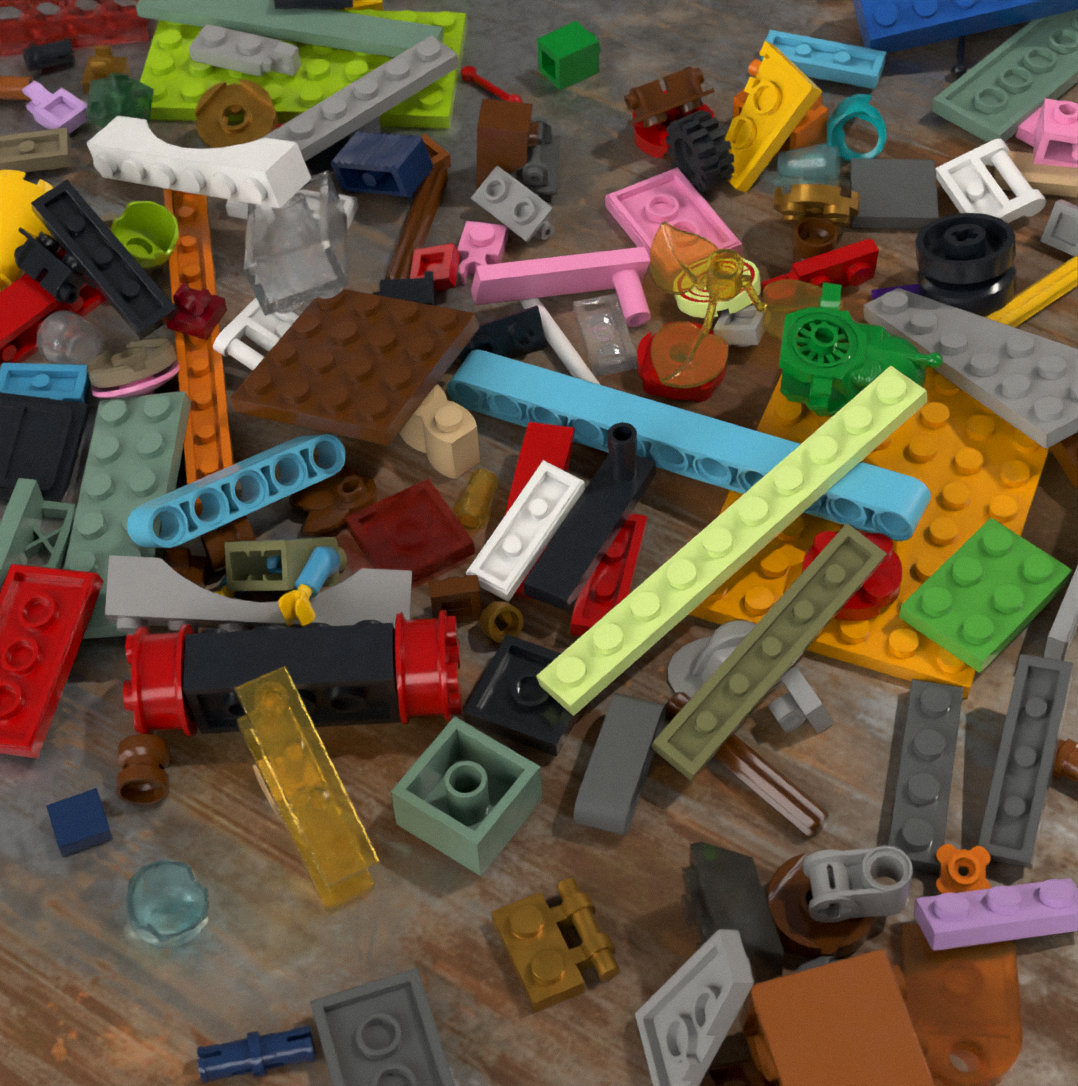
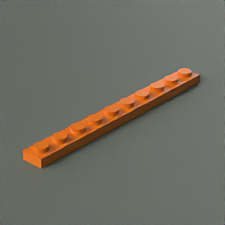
[163,188,238,516]

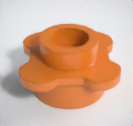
[935,844,991,894]

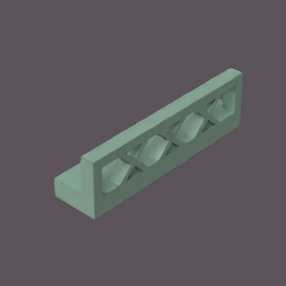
[0,478,77,591]

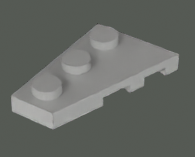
[635,929,754,1086]

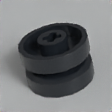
[915,213,1017,316]

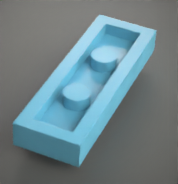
[759,30,886,89]

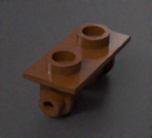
[624,66,715,128]

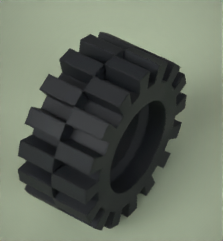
[666,110,735,193]

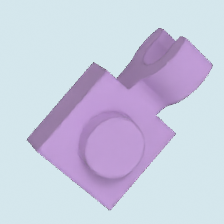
[22,81,92,134]

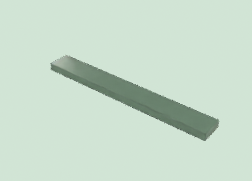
[136,0,444,57]

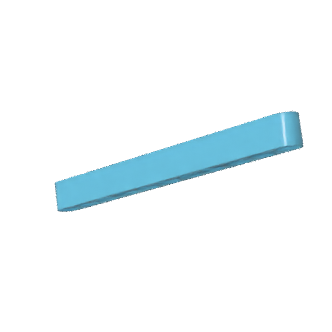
[447,350,931,541]

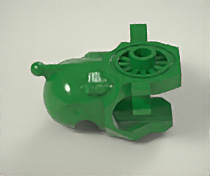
[779,283,943,416]

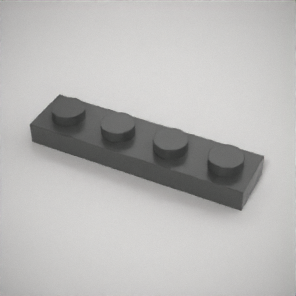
[978,654,1074,869]
[888,679,963,875]

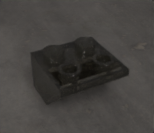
[681,842,785,985]

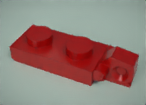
[760,238,879,312]

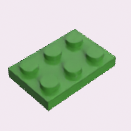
[899,518,1073,673]

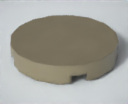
[87,337,177,388]

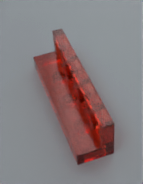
[0,0,149,56]

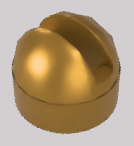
[479,601,523,643]

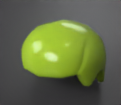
[111,201,179,270]

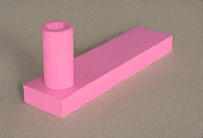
[471,246,651,327]

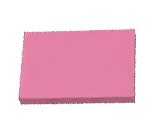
[605,167,742,284]

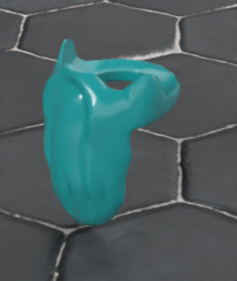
[826,94,887,161]

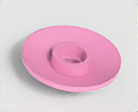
[91,361,180,399]

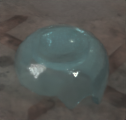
[126,859,210,948]

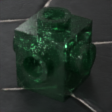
[86,73,154,130]

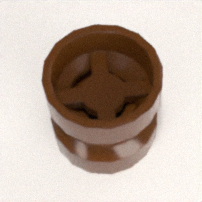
[792,216,838,264]
[200,515,256,573]
[116,734,170,805]

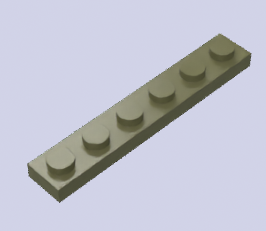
[651,523,887,781]

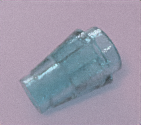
[778,142,841,184]

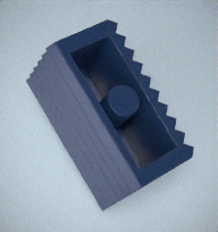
[330,130,433,197]

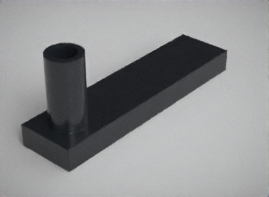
[31,180,177,340]
[523,422,656,612]

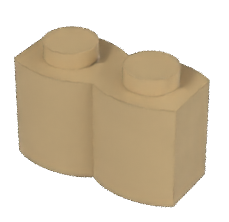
[399,384,480,479]

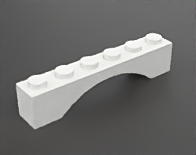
[86,116,311,208]

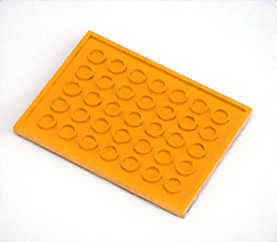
[688,336,1050,699]

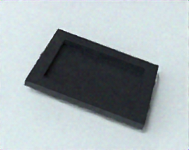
[0,392,90,503]

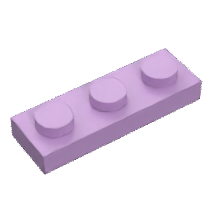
[914,878,1078,951]

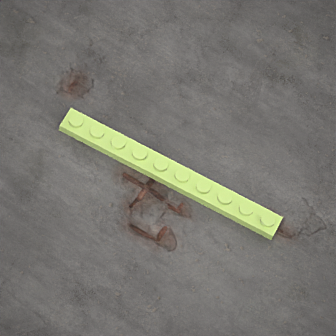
[536,366,927,716]

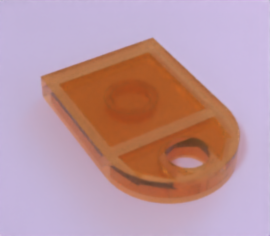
[900,924,1023,1086]

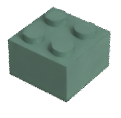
[391,716,543,876]

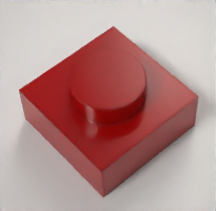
[410,243,460,291]

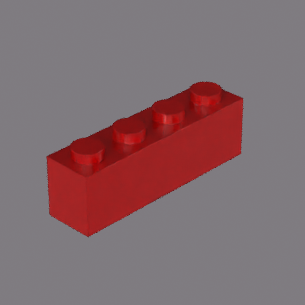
[0,249,107,368]

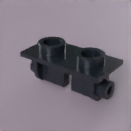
[14,227,97,304]
[459,305,547,363]

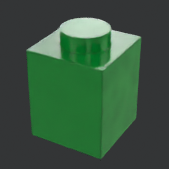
[537,21,601,91]

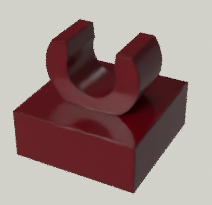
[166,282,227,340]

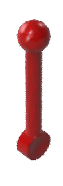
[461,66,522,103]

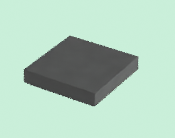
[849,158,939,229]

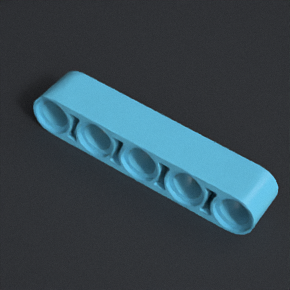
[127,434,346,548]

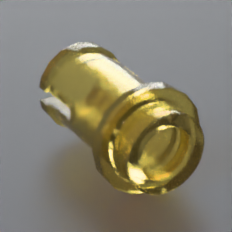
[453,469,499,530]

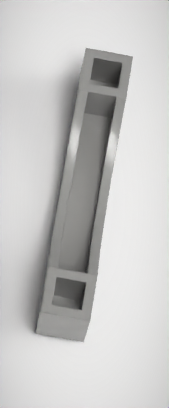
[105,555,412,634]

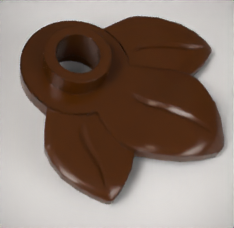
[289,466,378,536]

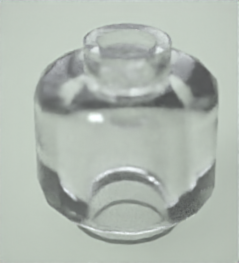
[36,310,104,365]

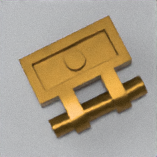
[491,878,620,1013]

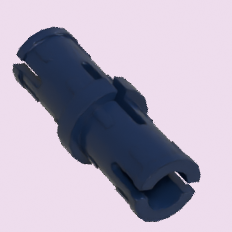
[197,1025,316,1084]

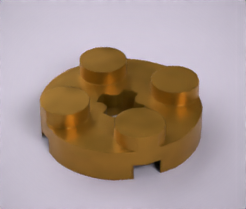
[195,80,279,149]
[773,184,861,227]

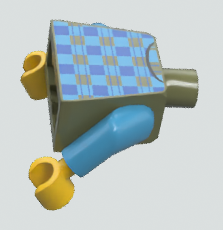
[214,537,347,626]

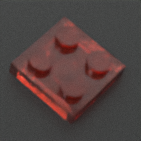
[345,478,475,584]

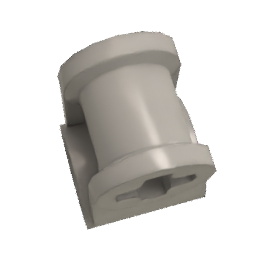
[802,846,913,922]

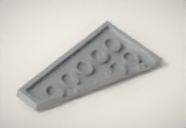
[863,288,1078,449]

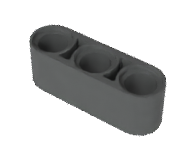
[573,693,667,836]

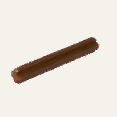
[385,165,448,280]
[665,692,829,837]

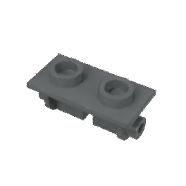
[516,116,561,195]

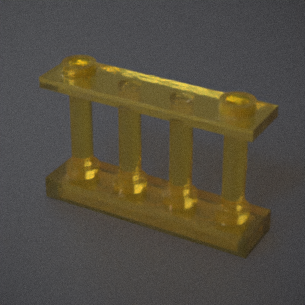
[235,666,380,912]

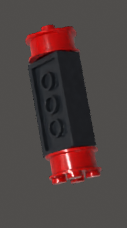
[123,610,462,737]

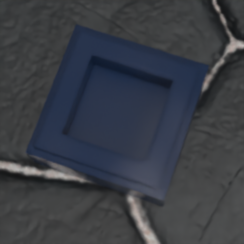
[46,788,113,857]

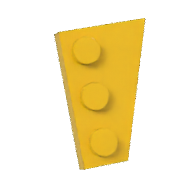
[724,41,823,193]

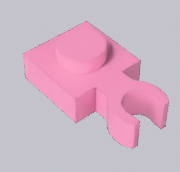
[457,221,508,285]

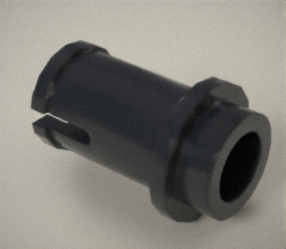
[22,37,76,74]

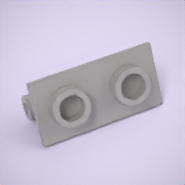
[471,165,555,242]

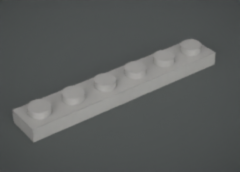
[261,35,459,161]

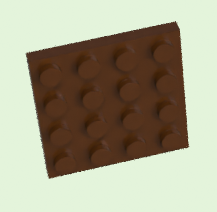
[230,286,480,446]

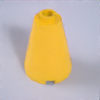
[0,169,54,292]

